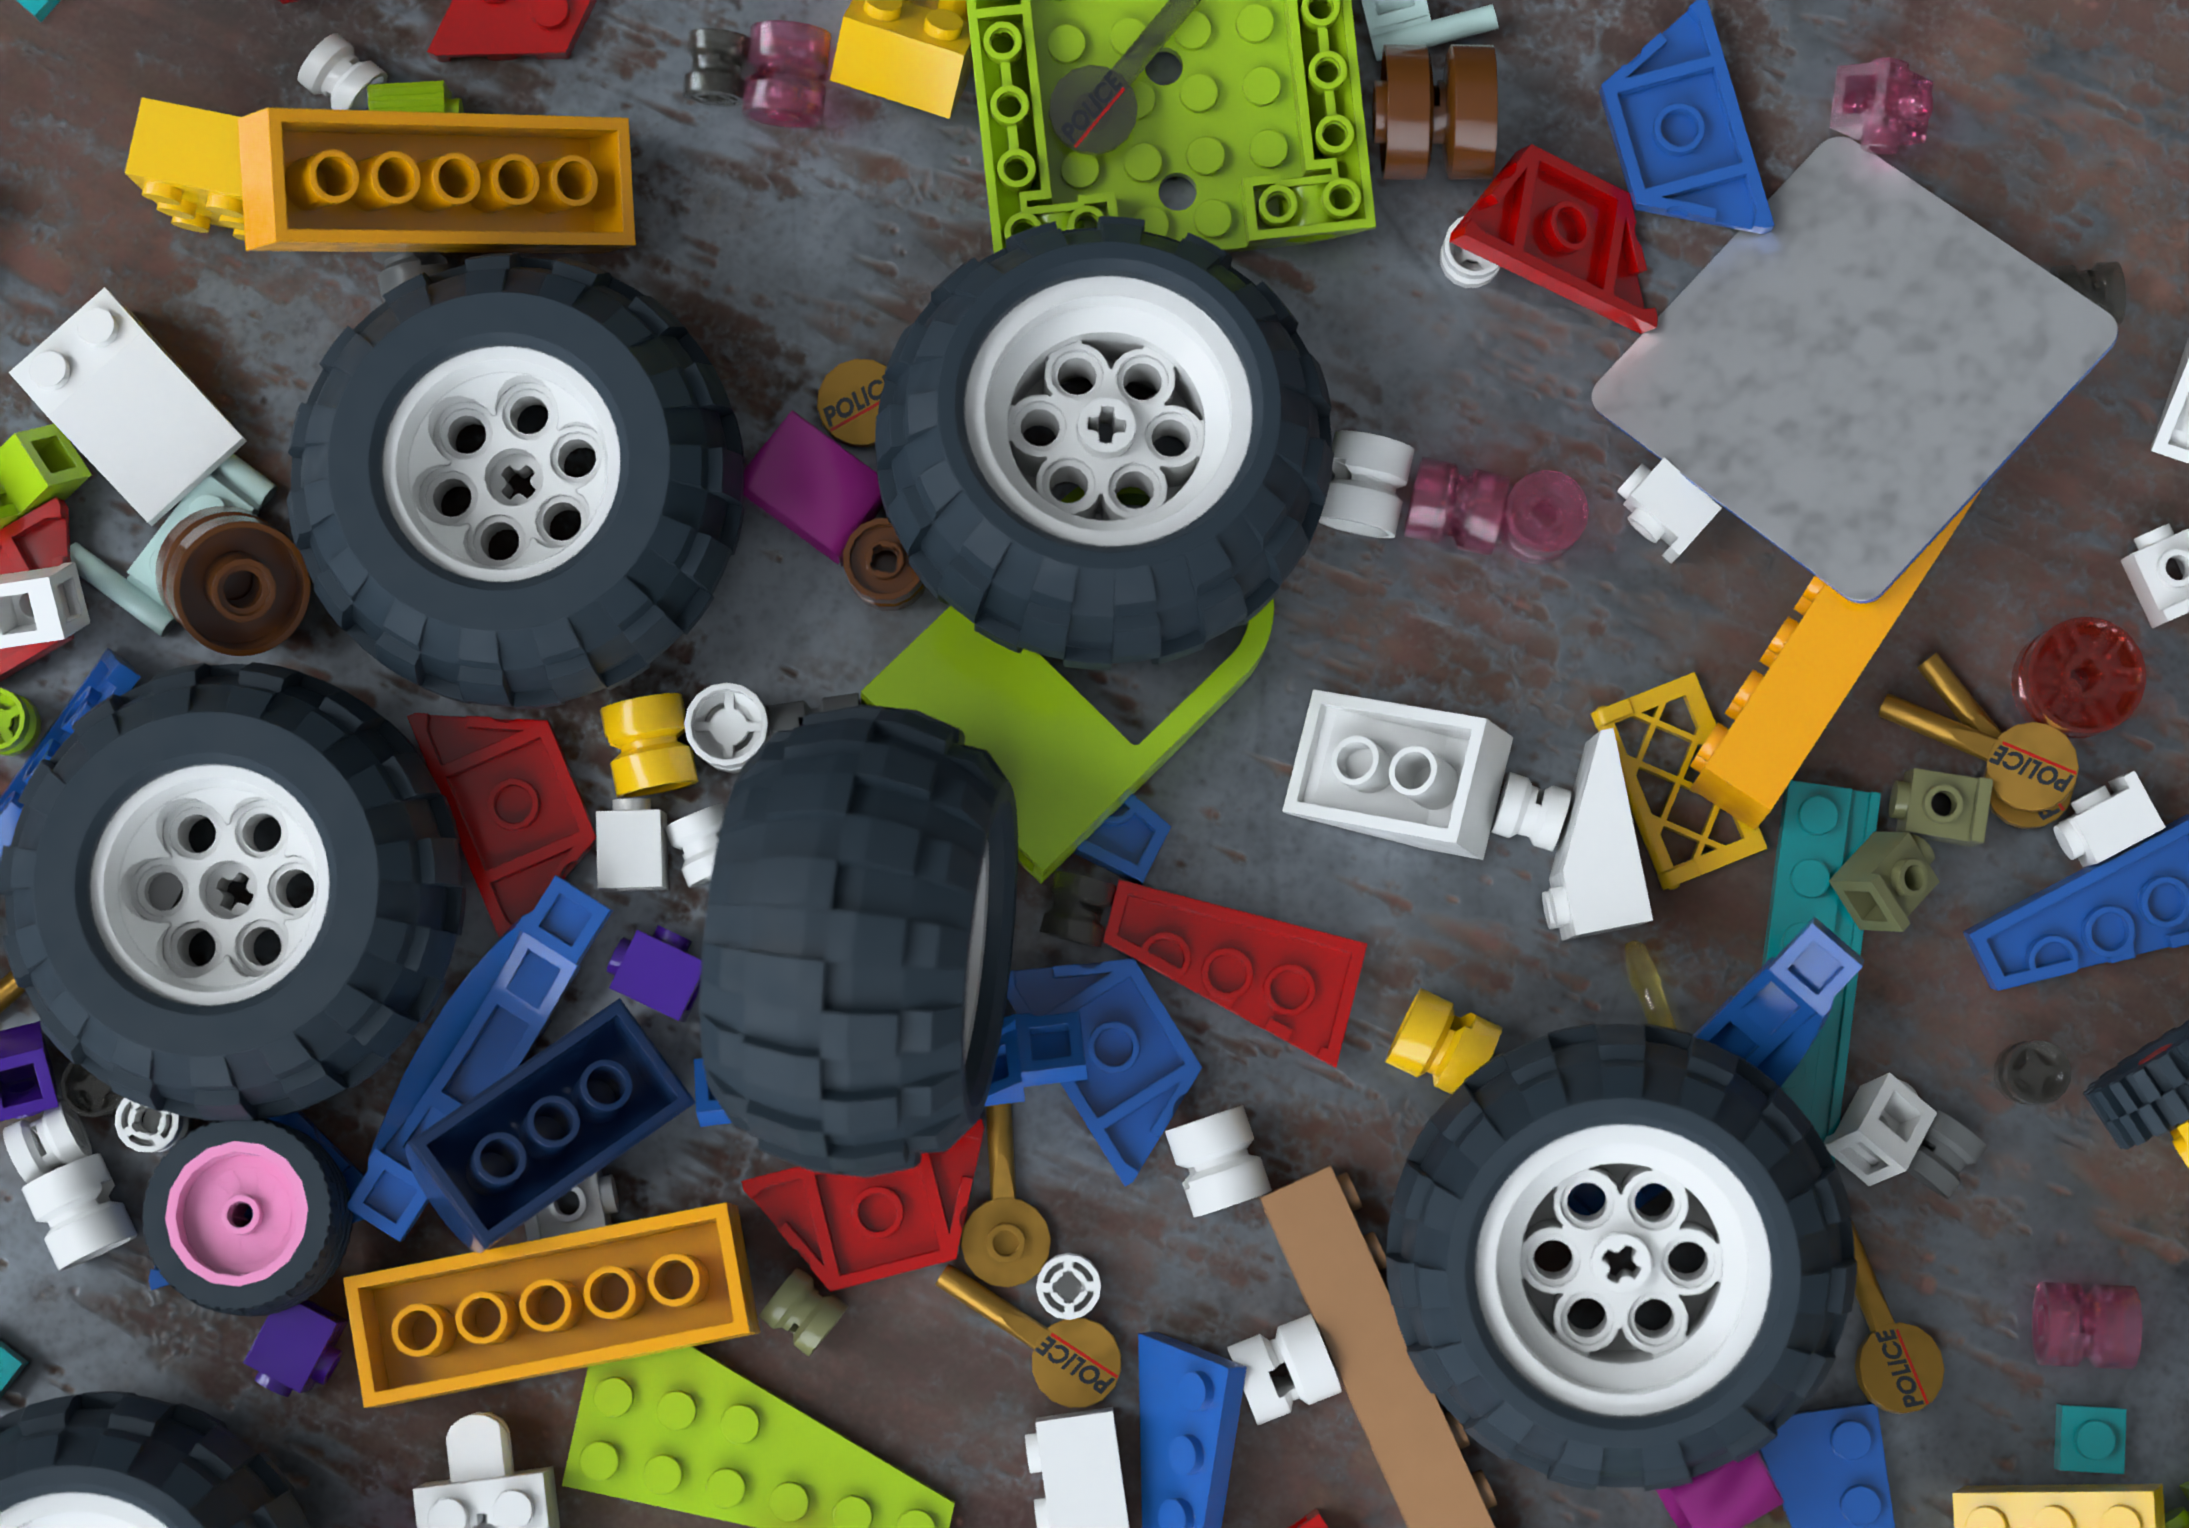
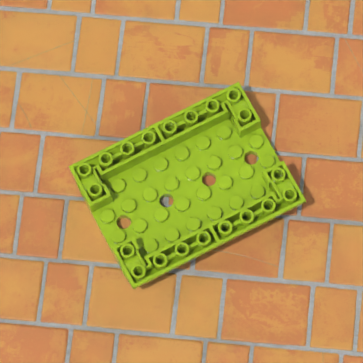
[966,0,1376,253]

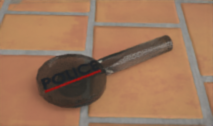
[1048,0,1202,156]

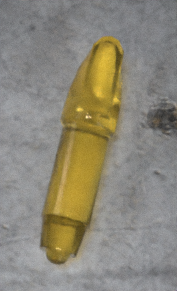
[1625,940,1677,1030]

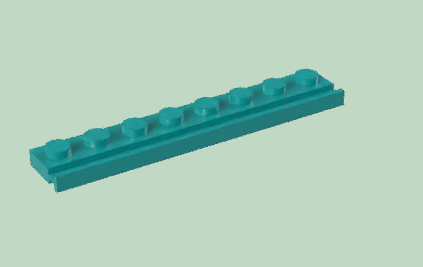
[1762,780,1881,1163]

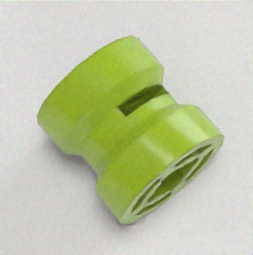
[0,688,41,756]

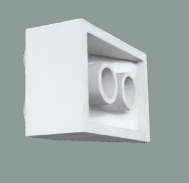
[9,287,247,526]
[1282,689,1513,860]
[1542,728,1653,941]

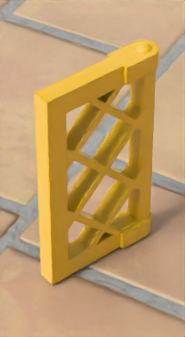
[1590,672,1768,890]

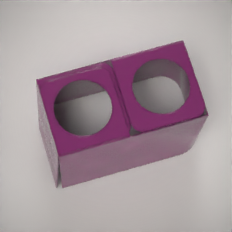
[743,410,883,567]
[1656,1452,1784,1528]

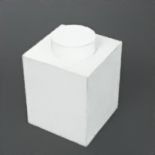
[596,798,669,892]

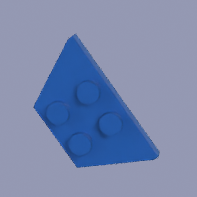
[1599,0,1775,234]
[1007,958,1202,1187]

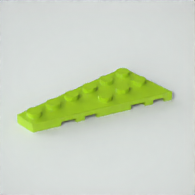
[562,1346,956,1528]

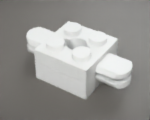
[413,1412,560,1528]

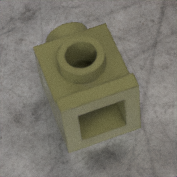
[1889,768,1993,847]
[1829,831,1940,932]

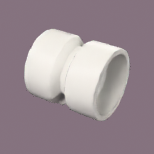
[1319,430,1415,539]
[684,682,771,774]
[1165,1105,1272,1217]
[22,1153,137,1271]
[1227,1314,1342,1425]

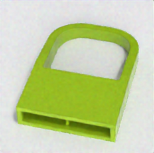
[861,486,1274,884]

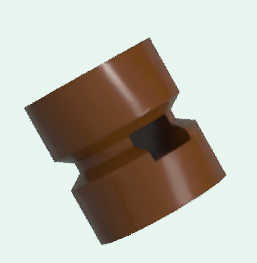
[843,518,926,611]

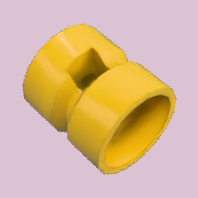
[600,693,699,798]
[1385,988,1503,1094]

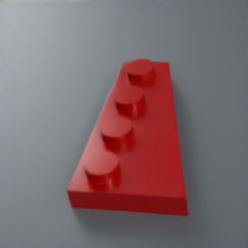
[1103,880,1368,1068]

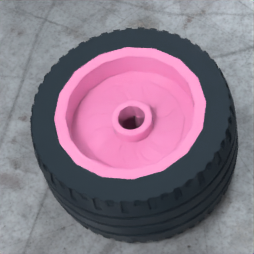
[142,1118,353,1316]

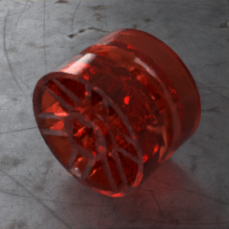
[2011,617,2146,741]

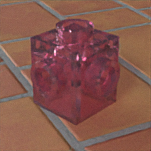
[1829,58,1933,155]

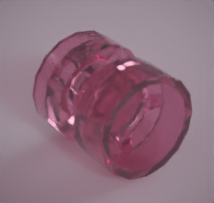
[742,20,832,128]
[1403,456,1510,557]
[1497,470,1589,565]
[2032,1281,2142,1370]

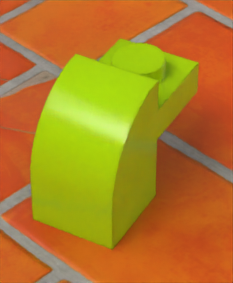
[0,424,92,530]

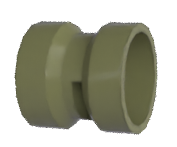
[758,1266,849,1357]

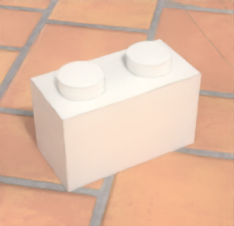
[1025,1407,1130,1528]

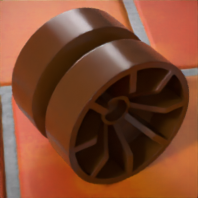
[1372,44,1498,180]
[155,506,311,656]

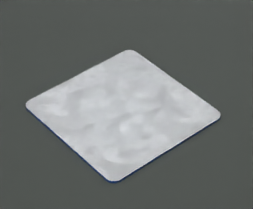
[1592,137,2118,604]

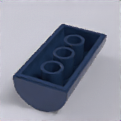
[405,998,696,1253]

